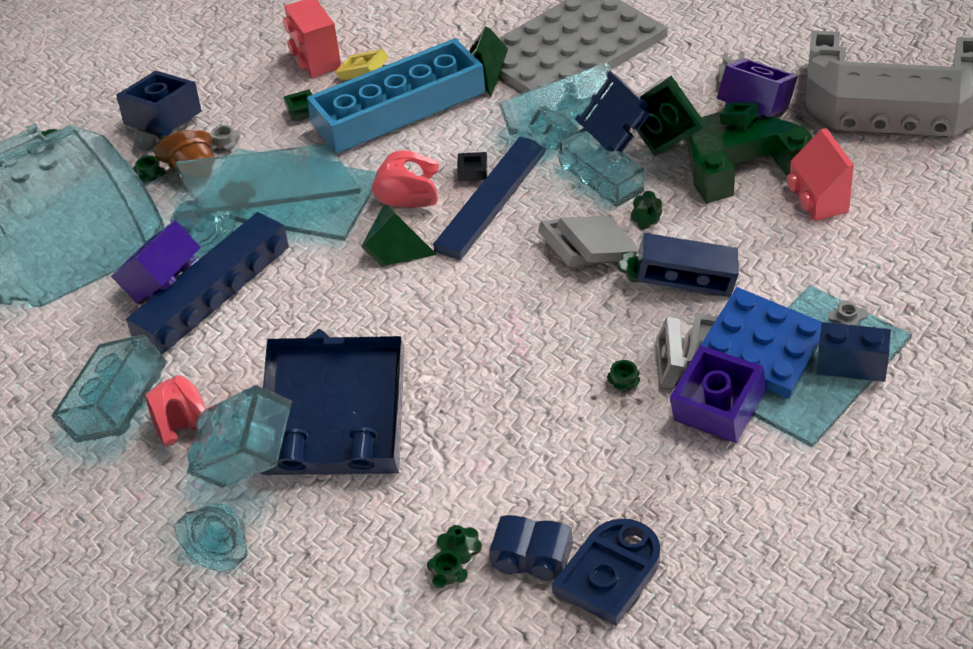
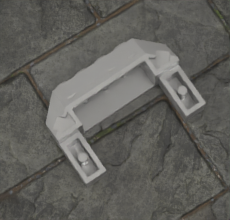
[805,31,973,137]

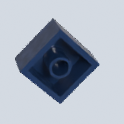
[116,71,202,136]

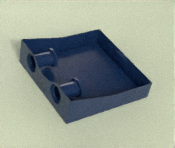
[254,336,405,475]

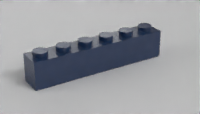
[126,212,289,357]

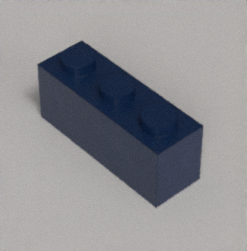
[636,233,739,297]

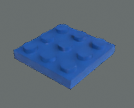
[701,287,822,399]

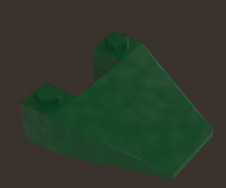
[686,112,813,204]

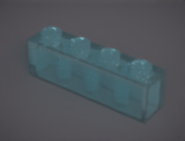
[498,62,613,137]

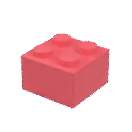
[283,0,341,78]

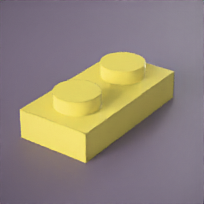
[335,49,389,81]

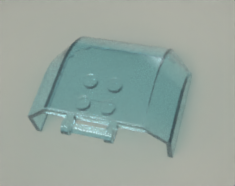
[0,123,164,308]

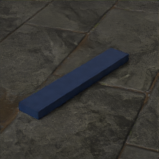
[433,136,546,260]

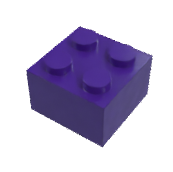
[716,58,798,118]
[111,220,201,304]
[670,345,766,443]

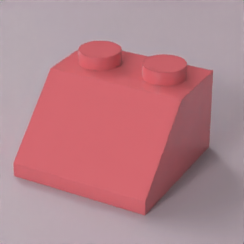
[787,128,854,221]

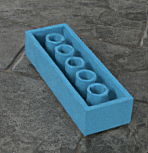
[306,38,485,154]

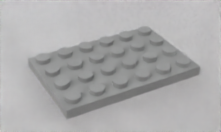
[499,0,668,108]

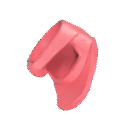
[372,150,439,208]
[145,375,216,447]

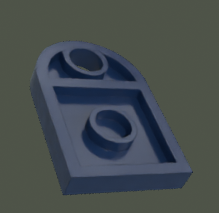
[552,519,660,626]

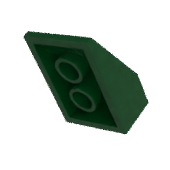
[637,75,707,156]

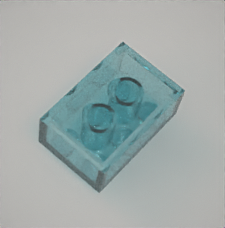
[51,334,168,443]
[187,385,292,488]

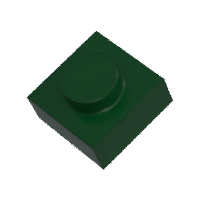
[283,89,312,121]
[719,102,759,128]

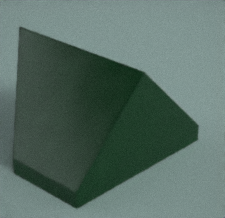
[469,26,508,97]
[361,205,437,267]

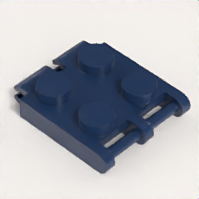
[575,71,650,153]

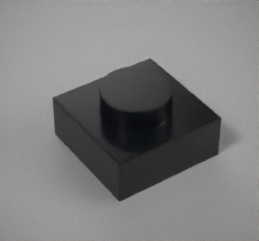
[457,152,488,181]

